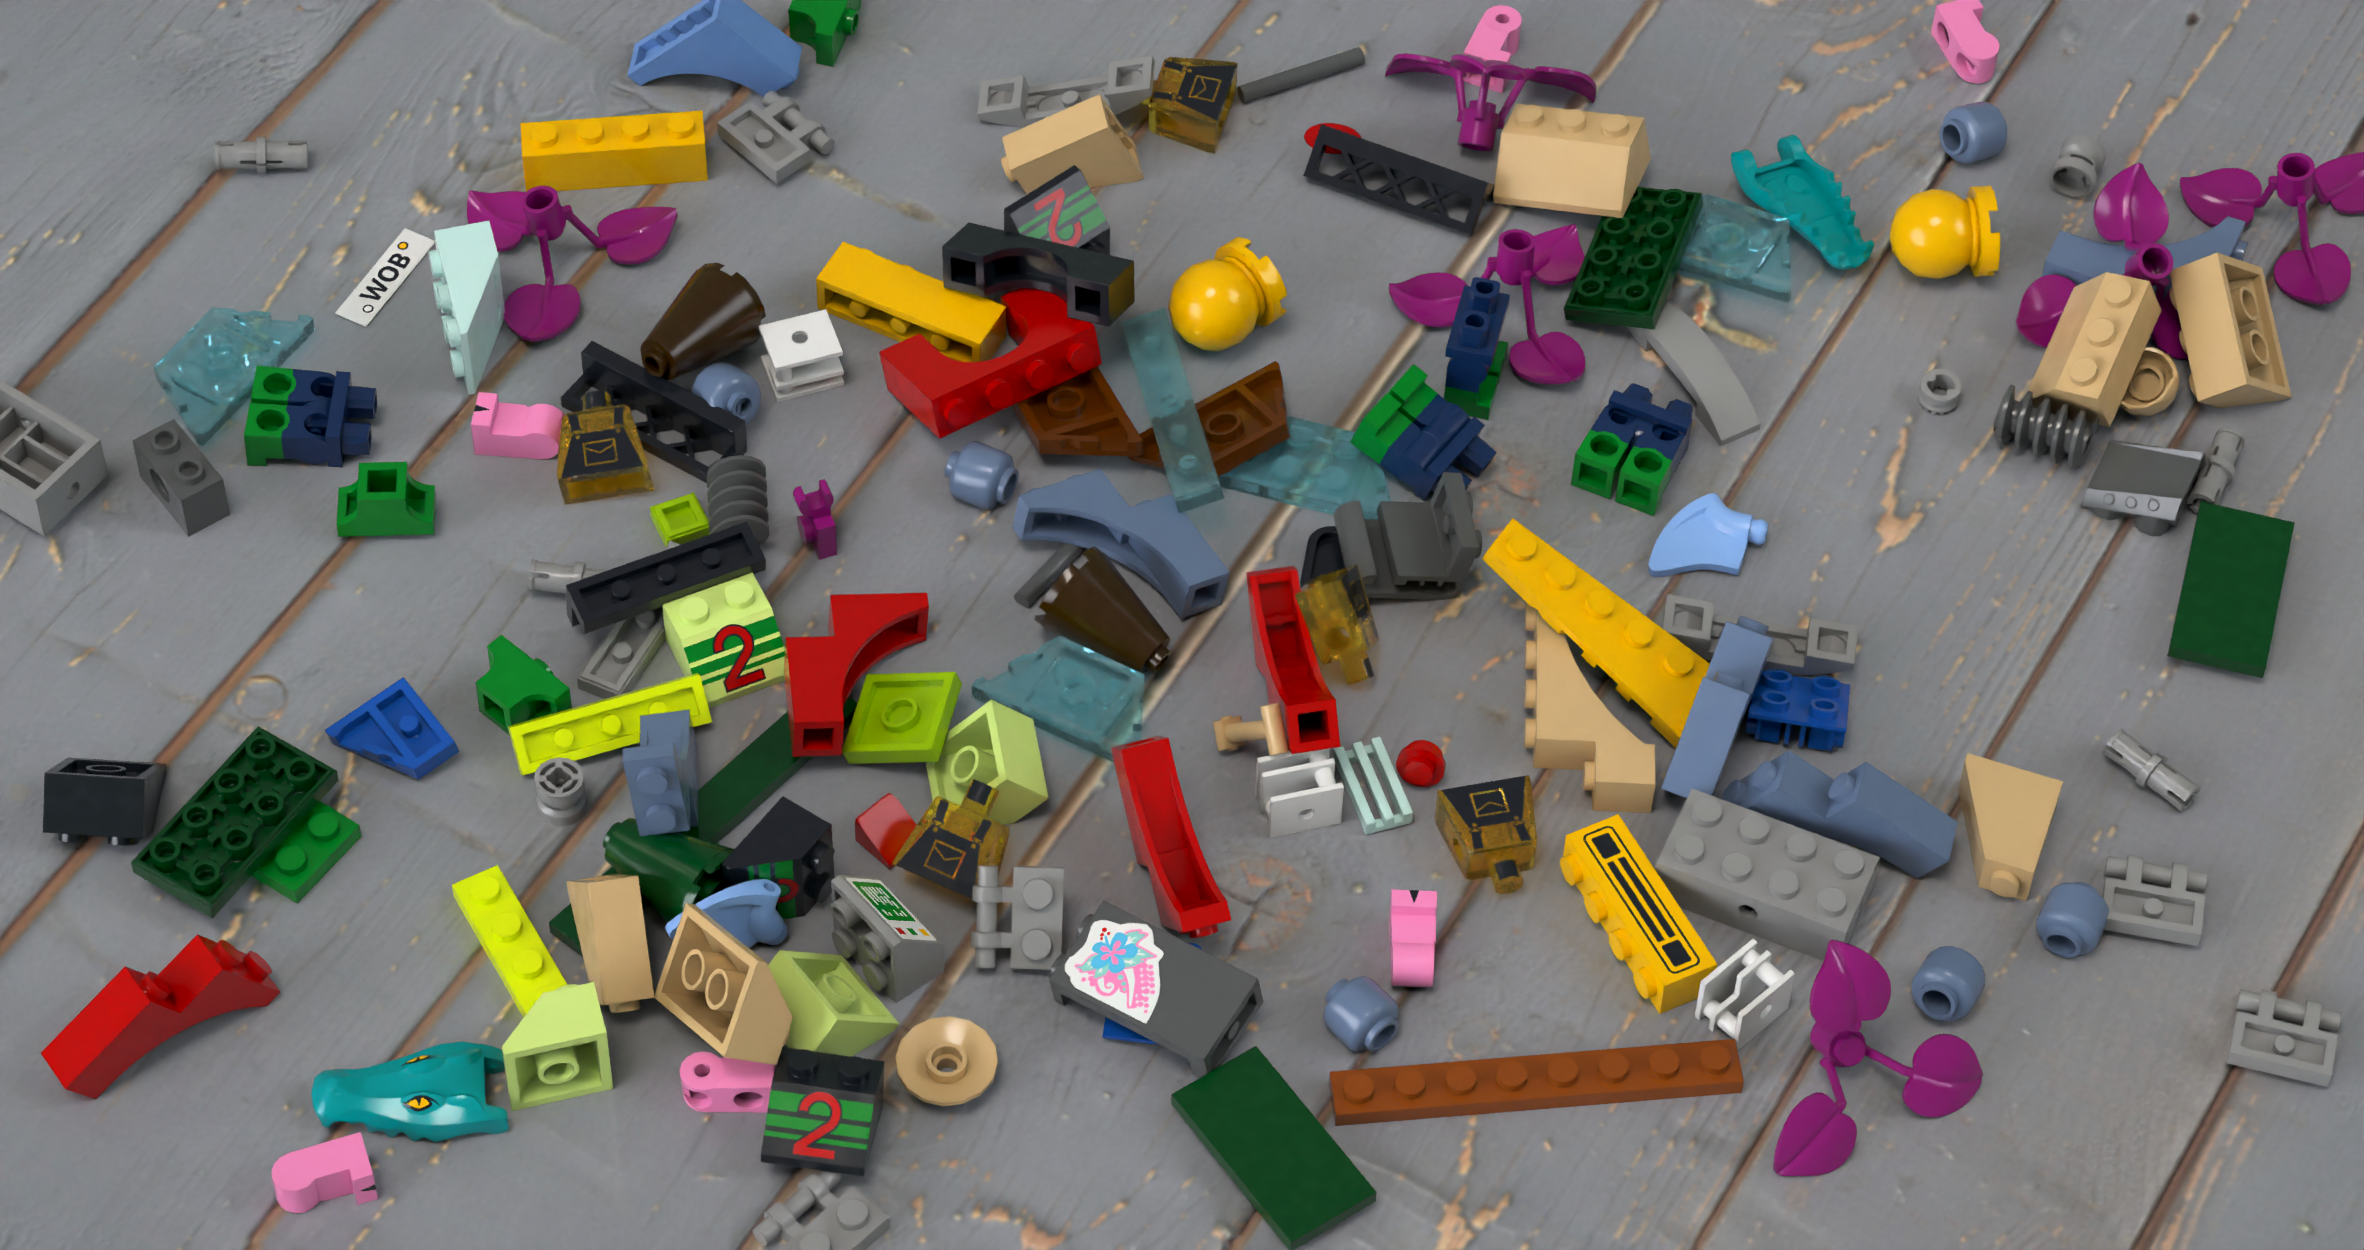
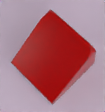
[855,793,923,870]

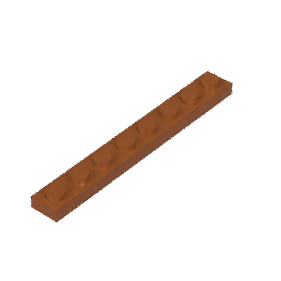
[1329,1039,1744,1126]

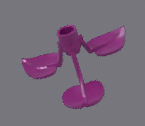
[1385,53,1597,152]
[2180,152,2364,305]
[2015,163,2188,360]
[467,186,678,341]
[1389,224,1586,384]
[1773,940,1983,1176]

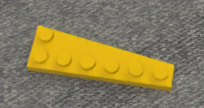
[1482,518,1710,748]

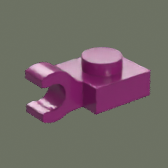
[793,479,837,560]

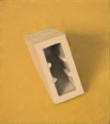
[1001,94,1144,194]
[1958,753,2063,901]
[567,874,655,1013]

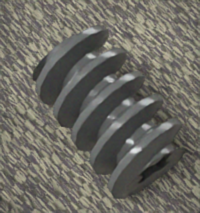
[1993,385,2099,470]
[707,455,769,547]

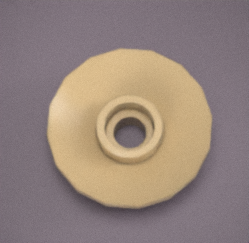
[895,1016,998,1106]

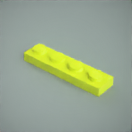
[507,673,712,775]
[452,865,567,1018]

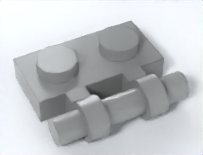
[717,91,835,184]
[2102,855,2207,946]
[971,865,1065,970]
[2227,989,2342,1087]
[752,1171,890,1250]

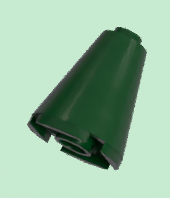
[603,818,734,922]

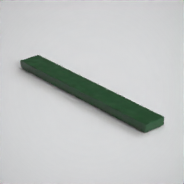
[549,697,857,957]

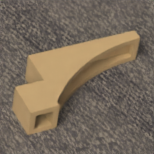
[1524,602,1656,813]

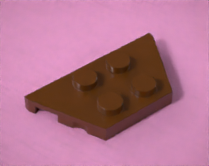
[1127,361,1290,481]
[1012,366,1144,457]

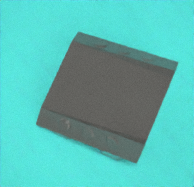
[2080,440,2206,537]

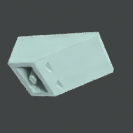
[428,221,505,395]

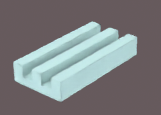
[1333,737,1413,835]

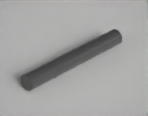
[1237,47,1365,103]
[1014,543,1086,608]

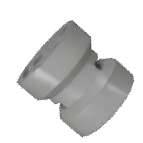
[2050,135,2106,199]
[534,757,587,827]

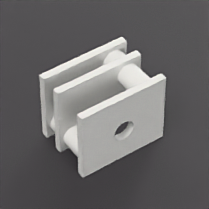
[759,309,844,402]
[1255,749,1344,838]
[1695,939,1795,1050]

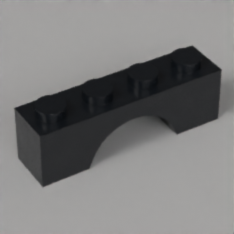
[942,222,1135,327]

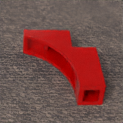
[1246,566,1340,754]
[784,593,929,757]
[1111,736,1231,938]
[41,934,280,1099]

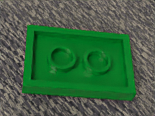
[252,801,362,904]

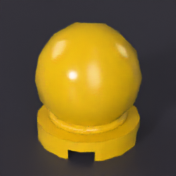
[1889,185,2000,279]
[1168,237,1287,352]

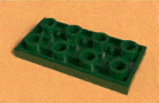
[1564,186,1704,329]
[2167,501,2295,678]
[131,726,339,919]
[1171,1046,1377,1250]

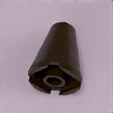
[640,263,766,380]
[1034,546,1171,676]

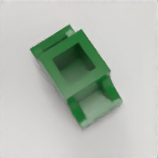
[788,0,861,67]
[336,462,436,537]
[475,635,572,735]

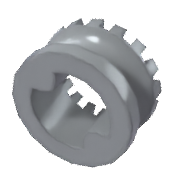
[1917,369,1962,416]

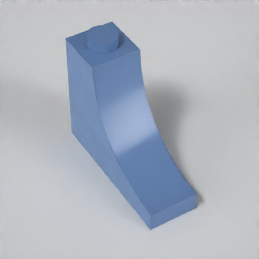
[627,0,802,97]

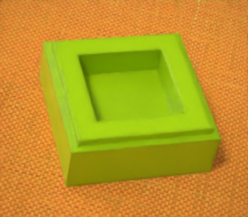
[650,492,710,547]

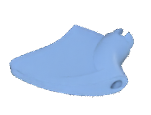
[1648,493,1768,577]
[665,879,788,948]

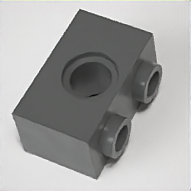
[132,419,230,537]

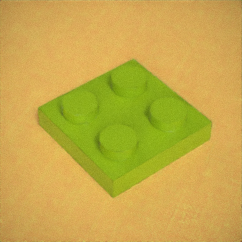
[842,672,962,764]

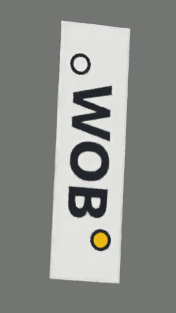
[335,228,435,327]

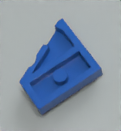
[325,677,459,780]

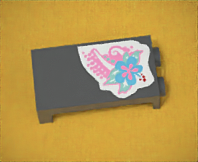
[1049,900,1264,1077]

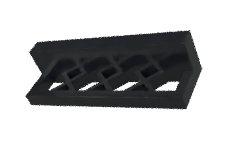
[1303,124,1494,235]
[561,341,747,483]
[566,522,766,634]

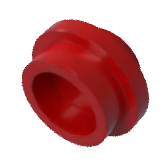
[1396,740,1446,787]

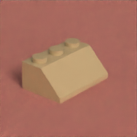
[1493,103,1651,218]
[2170,253,2292,408]
[2027,272,2161,427]
[654,903,793,1065]

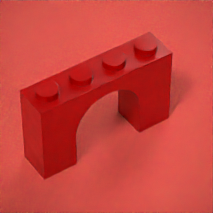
[879,288,1102,439]

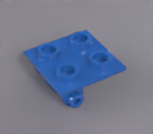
[1745,669,1850,752]

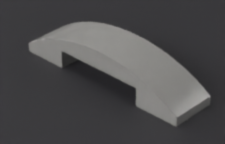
[977,56,1155,127]
[1625,301,1761,447]
[1662,594,1858,675]

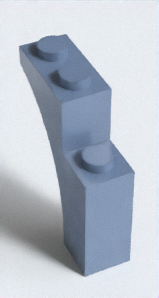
[2042,216,2248,308]
[1012,469,1230,618]
[1661,616,1775,798]
[623,710,698,837]
[1722,750,1958,879]

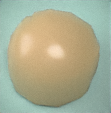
[2119,347,2179,416]

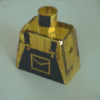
[1139,57,1238,154]
[557,390,654,505]
[1295,564,1379,685]
[1435,775,1537,894]
[893,779,1010,900]

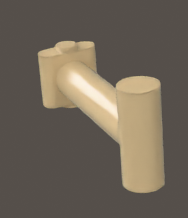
[1213,703,1289,755]

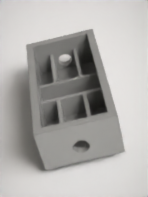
[0,380,108,536]
[1655,789,1880,961]

